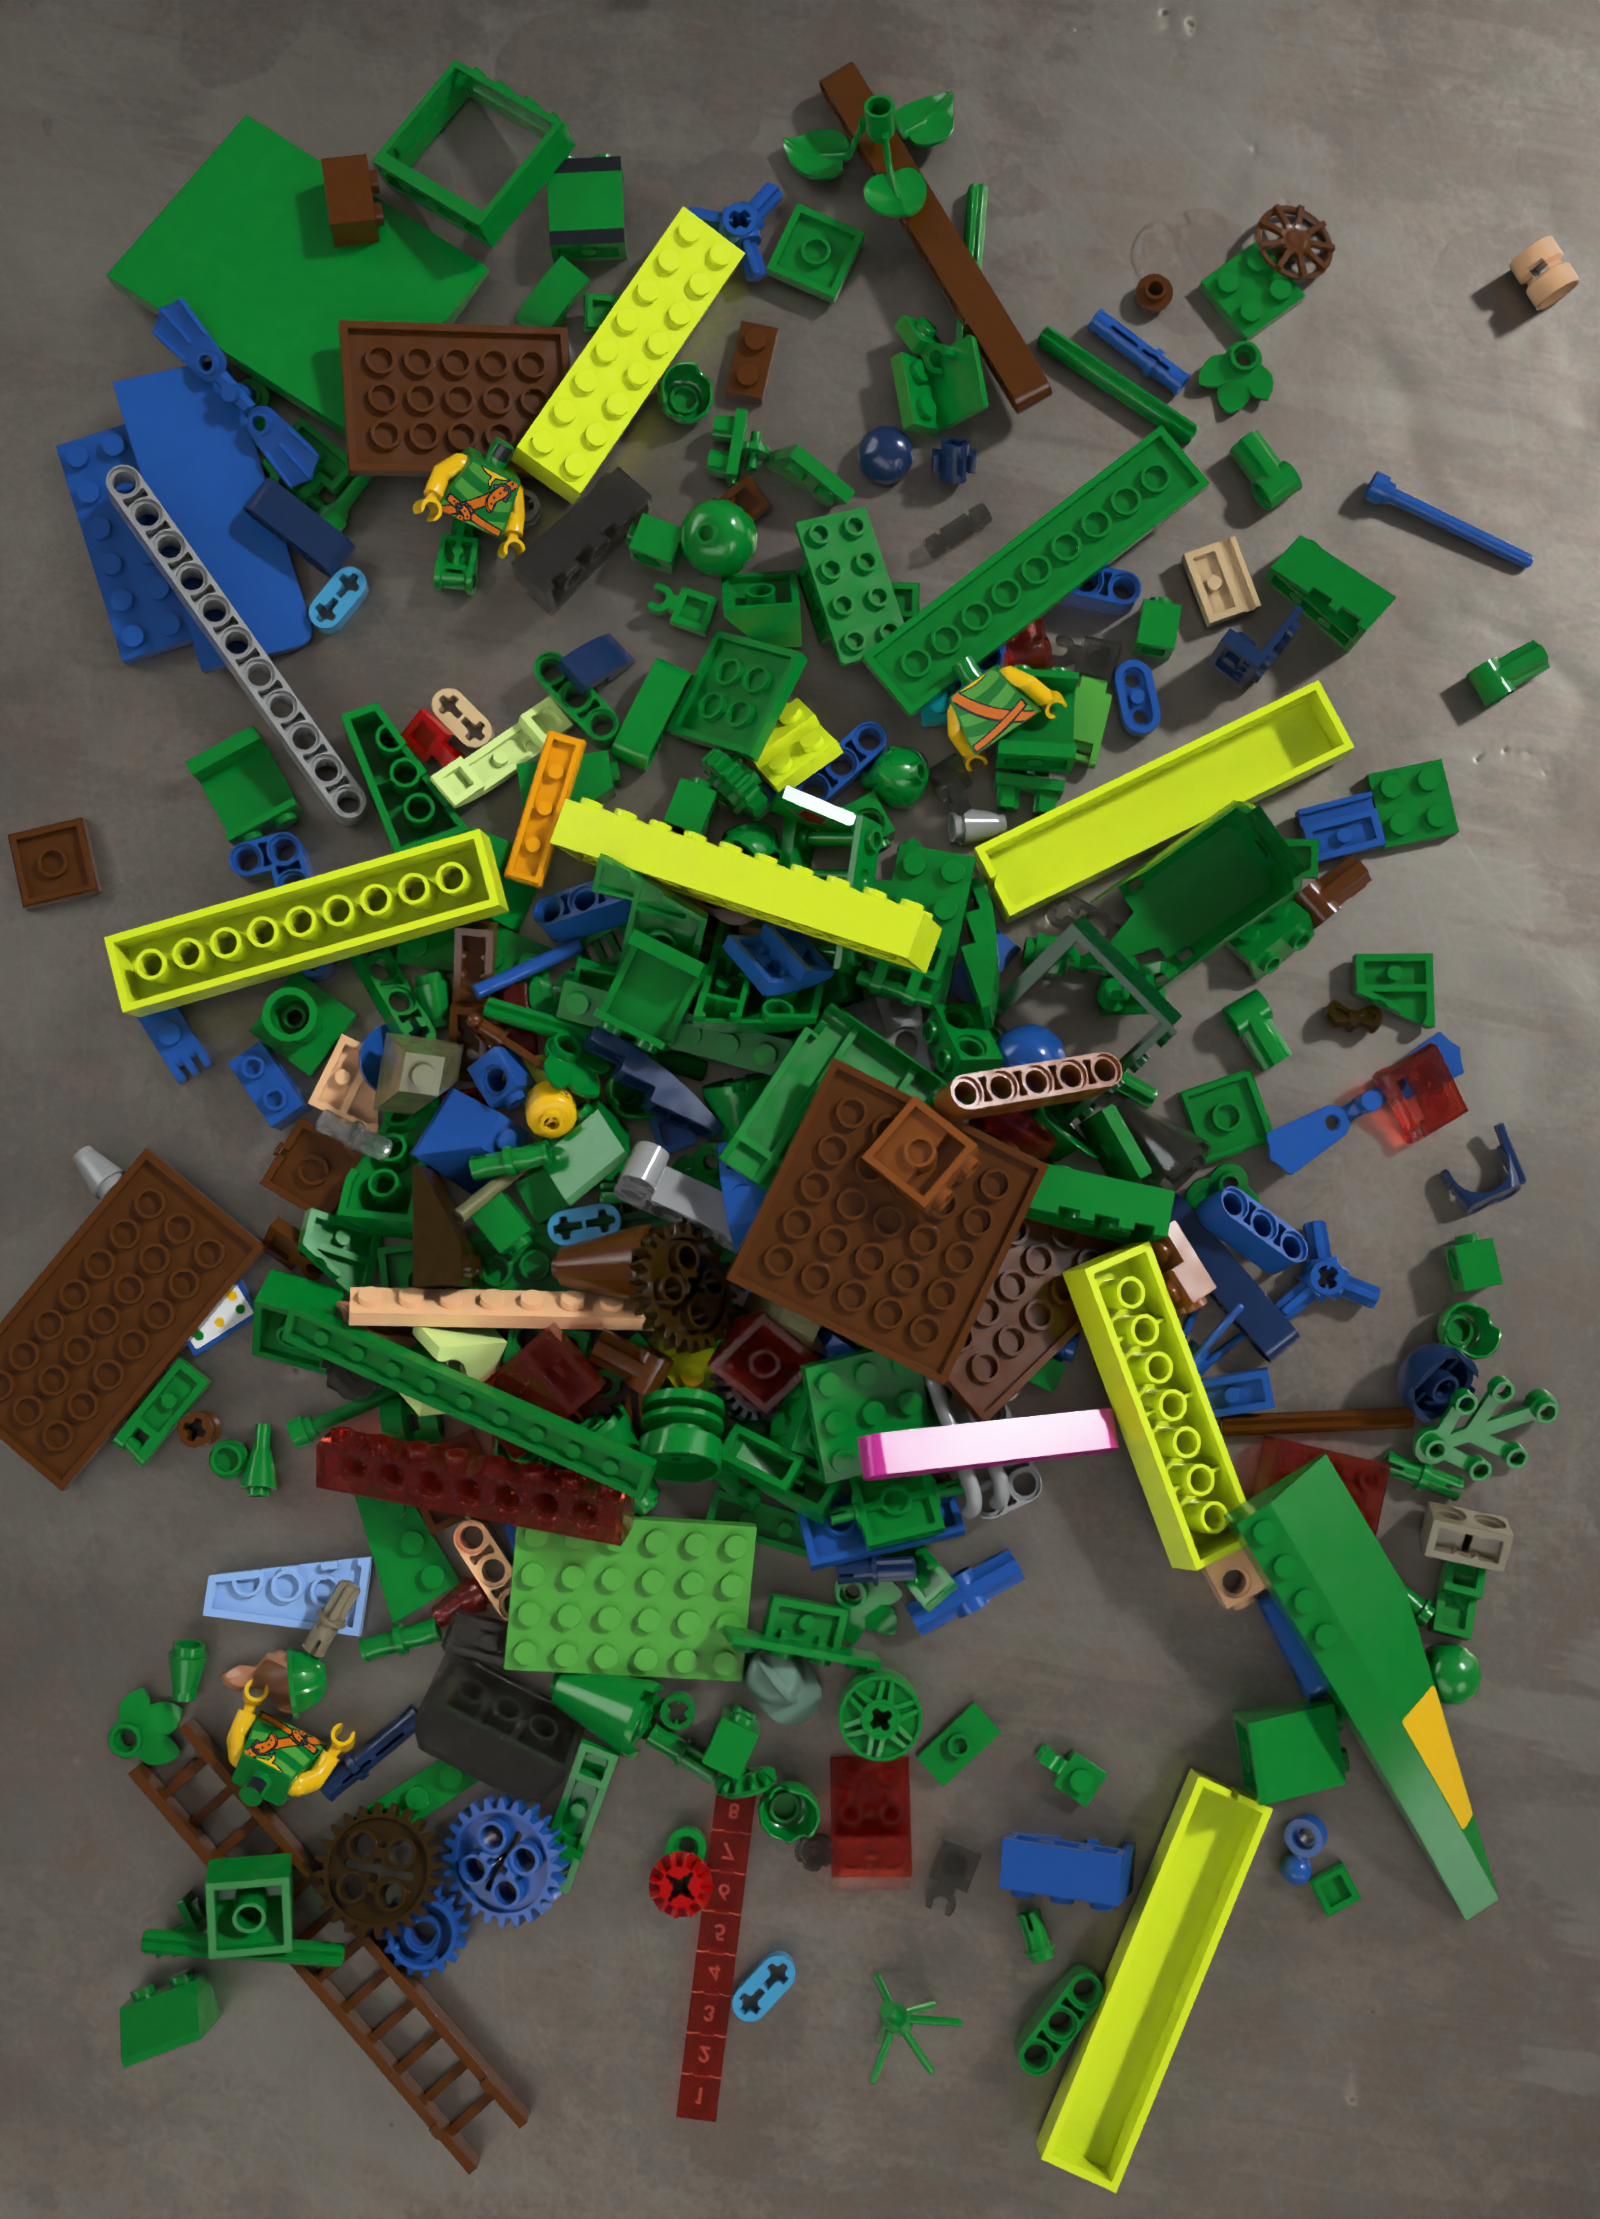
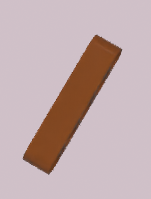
[934,1052,1123,1122]

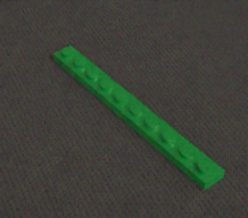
[281,1300,658,1501]

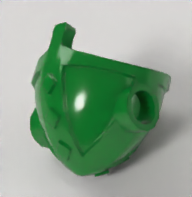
[861,746,929,810]
[722,822,783,864]

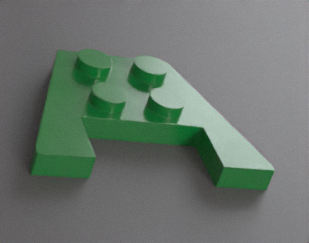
[573,853,708,989]

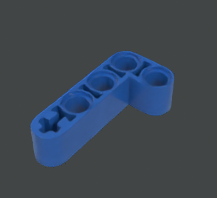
[229,832,337,982]

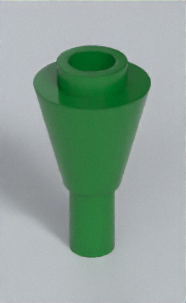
[238,1423,278,1498]

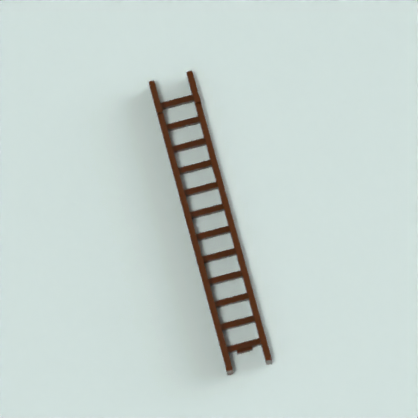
[128,1718,530,2175]

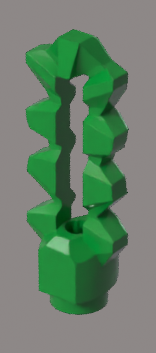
[1021,933,1177,983]

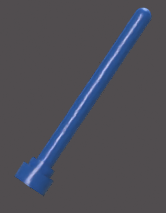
[1363,471,1533,568]

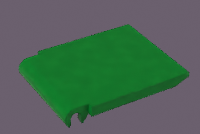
[718,1002,948,1191]

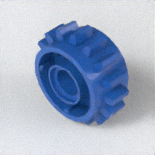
[383,1886,470,1977]

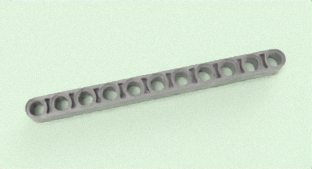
[106,465,366,826]

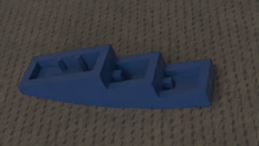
[582,1025,723,1141]

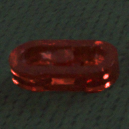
[982,1111,1057,1158]

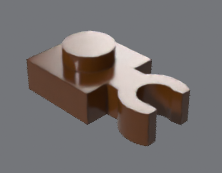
[263,1217,324,1281]

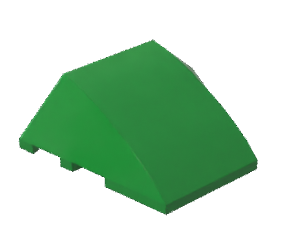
[692,920,825,1033]

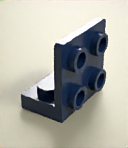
[1207,605,1304,689]

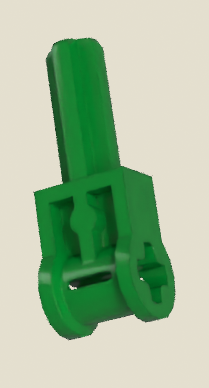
[434,517,481,596]

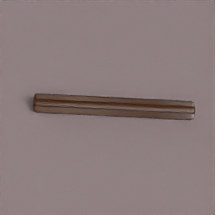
[1219,1407,1415,1436]

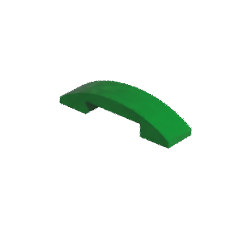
[550,1739,620,1894]

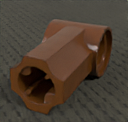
[1292,855,1372,929]
[588,1328,674,1396]

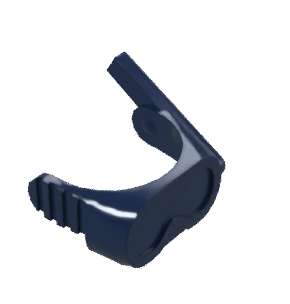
[1440,1122,1527,1215]

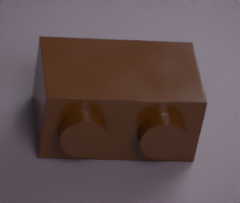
[321,154,385,247]

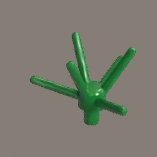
[869,1973,963,2085]

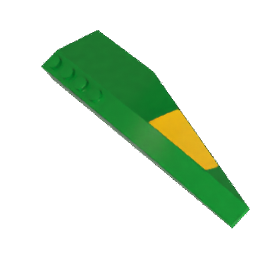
[1223,1453,1499,1921]

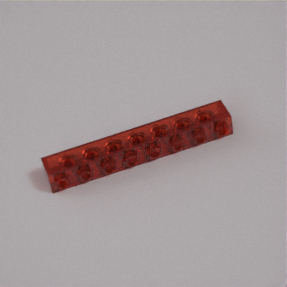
[316,1427,635,1546]

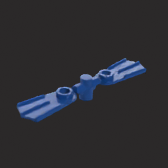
[151,298,321,489]
[1265,1032,1464,1175]

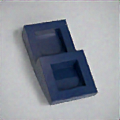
[557,633,635,695]

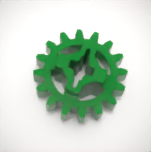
[700,748,771,822]

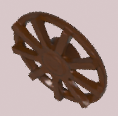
[1255,204,1335,281]

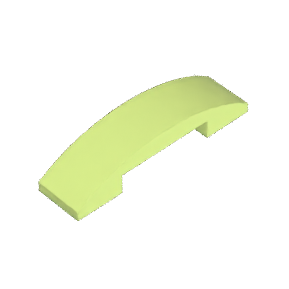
[430,696,573,809]

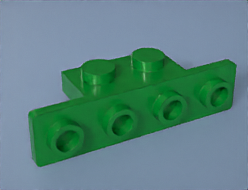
[723,1593,883,1673]

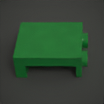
[593,929,711,1054]

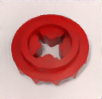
[649,1851,713,1919]

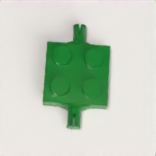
[828,1474,963,1552]

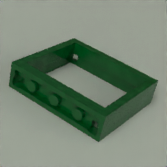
[989,915,1182,1127]

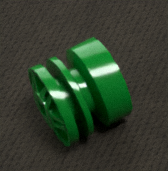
[638,1387,725,1483]
[838,1667,922,1761]

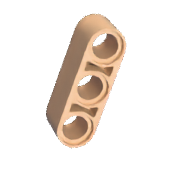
[454,1517,513,1621]

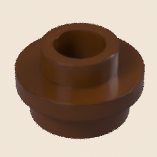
[1135,274,1173,313]

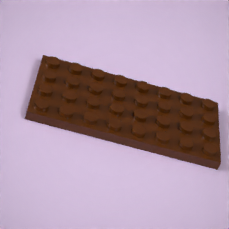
[0,1148,268,1491]

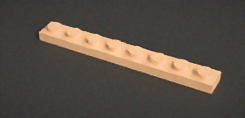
[349,1286,654,1331]

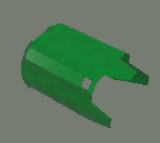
[1090,800,1306,992]

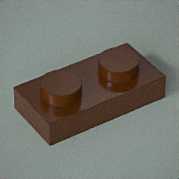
[726,321,778,404]

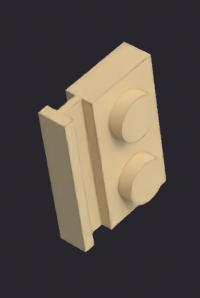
[1181,536,1261,628]

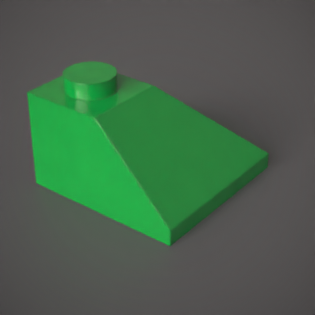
[721,570,802,649]

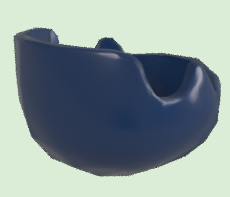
[857,425,915,485]

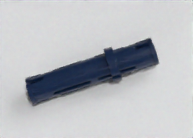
[320,1704,427,1802]

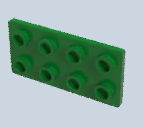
[795,507,904,666]

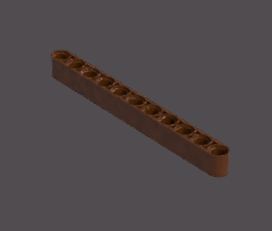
[819,62,1052,414]

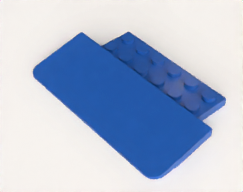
[56,361,313,674]

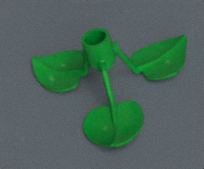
[783,91,954,218]

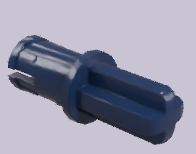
[836,1555,917,1586]

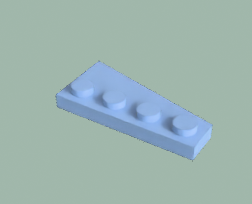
[203,1556,373,1636]

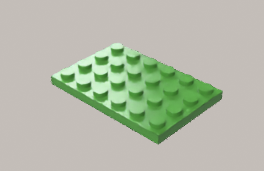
[504,1509,757,1682]

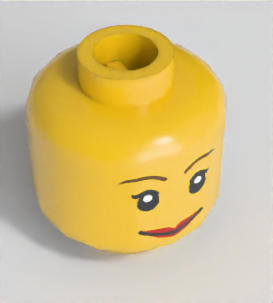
[525,1081,577,1139]

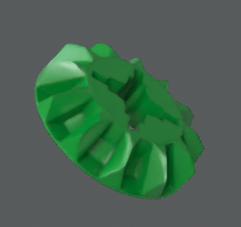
[714,1765,778,1799]

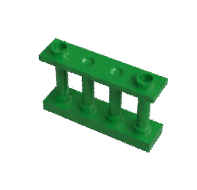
[779,815,883,977]

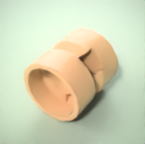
[1509,236,1580,311]

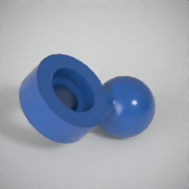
[1279,1814,1328,1886]

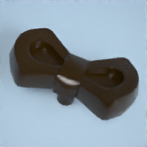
[1323,1000,1383,1034]

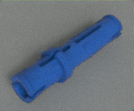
[1087,308,1191,396]

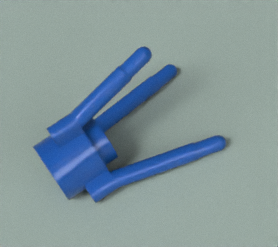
[1182,1295,1245,1376]

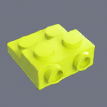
[745,697,843,794]

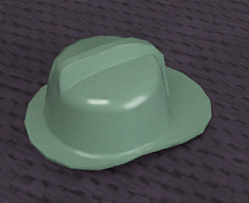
[742,1648,822,1725]

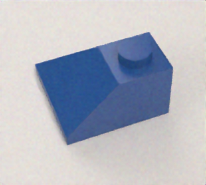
[410,1088,530,1194]

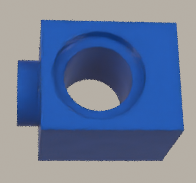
[467,1046,537,1109]

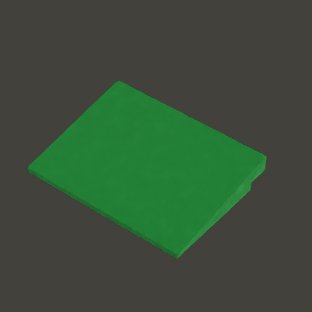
[106,115,490,437]

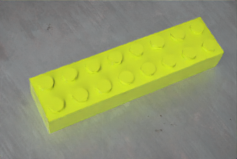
[511,206,745,505]
[1062,1241,1246,1571]

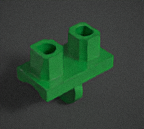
[707,408,771,488]
[992,769,1065,816]
[1096,975,1166,1017]

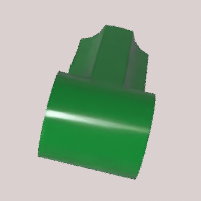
[1229,430,1302,511]
[1466,640,1550,707]
[1222,989,1292,1072]

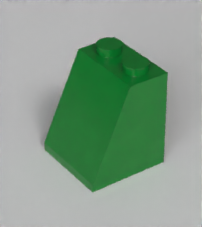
[1232,1697,1350,1805]

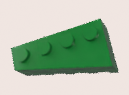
[340,702,470,853]
[1024,1155,1175,1245]

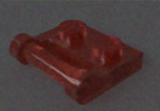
[1372,1043,1468,1144]

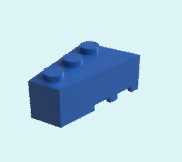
[999,1832,1136,1911]

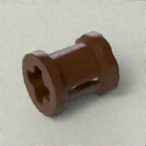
[177,1411,222,1448]

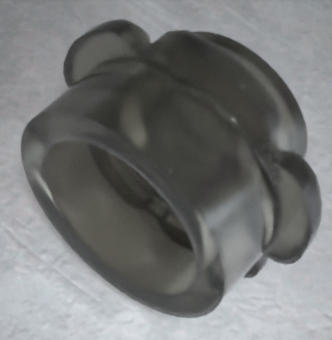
[795,1832,834,1872]

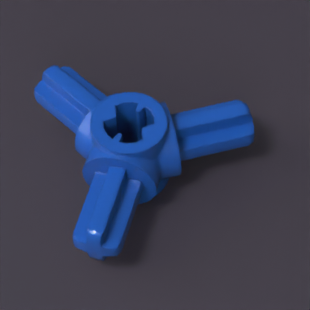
[688,182,783,282]
[1274,1220,1380,1321]

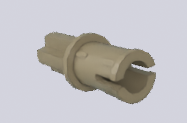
[302,1579,360,1658]

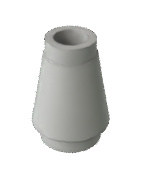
[948,807,1006,846]
[72,1146,125,1200]

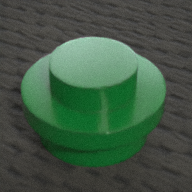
[209,1439,249,1479]

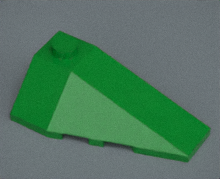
[337,1094,442,1240]

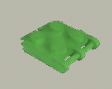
[1048,667,1113,770]

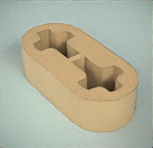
[431,688,494,752]

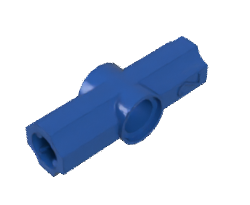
[905,1548,1025,1636]

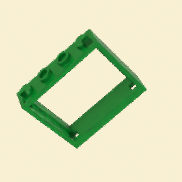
[371,59,575,249]

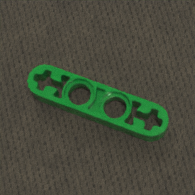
[348,947,436,1039]

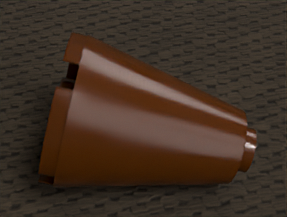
[551,1224,657,1302]

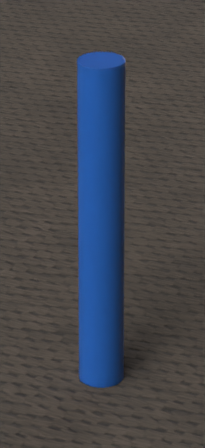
[472,938,583,1000]

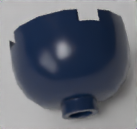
[1396,1343,1479,1423]

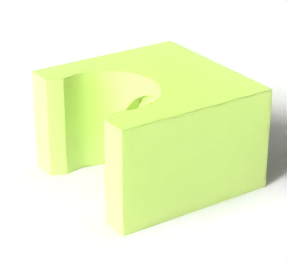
[398,1326,507,1416]

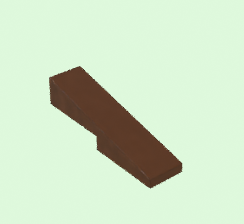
[449,921,499,1082]

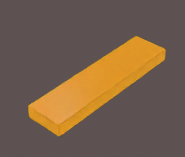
[504,730,586,889]

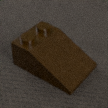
[413,1165,483,1289]

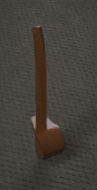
[466,1013,593,1101]

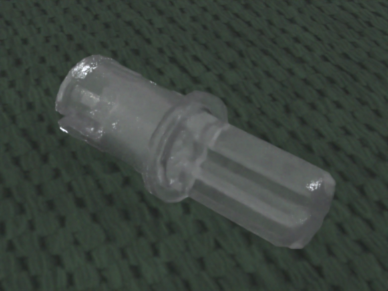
[316,1109,393,1161]

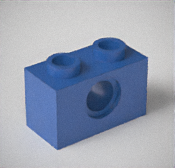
[228,1041,313,1131]

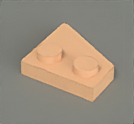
[308,1034,379,1135]

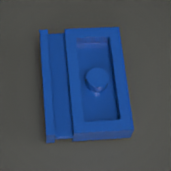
[1295,791,1386,863]

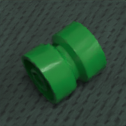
[379,1398,445,1452]

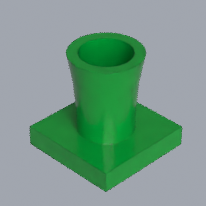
[249,972,359,1078]

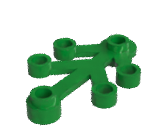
[1413,1375,1559,1482]

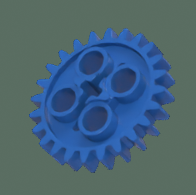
[442,1793,569,1928]

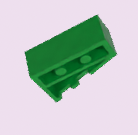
[1263,535,1396,653]

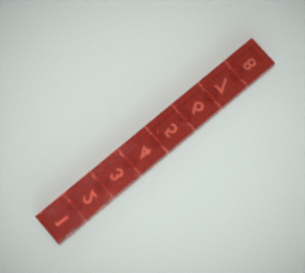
[676,1795,756,2122]

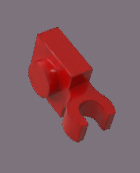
[401,709,467,767]

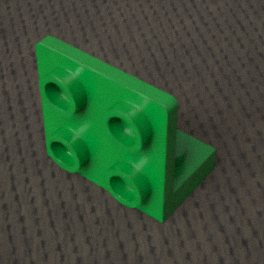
[890,335,989,436]

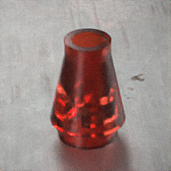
[431,1576,491,1628]

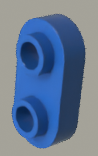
[1113,660,1161,737]

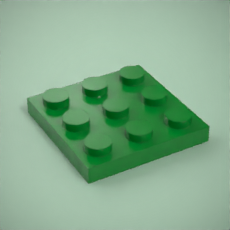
[667,630,808,762]
[800,1348,932,1484]

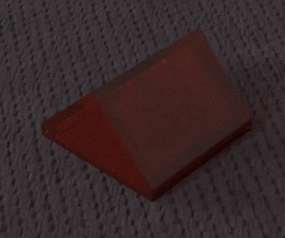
[708,1310,821,1413]

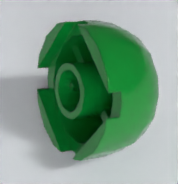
[680,499,758,578]

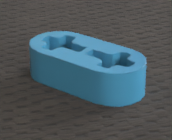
[308,566,369,634]
[547,1203,623,1246]
[732,1950,796,2022]

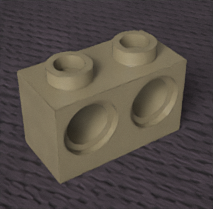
[1419,1501,1514,1573]

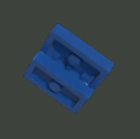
[722,923,835,996]

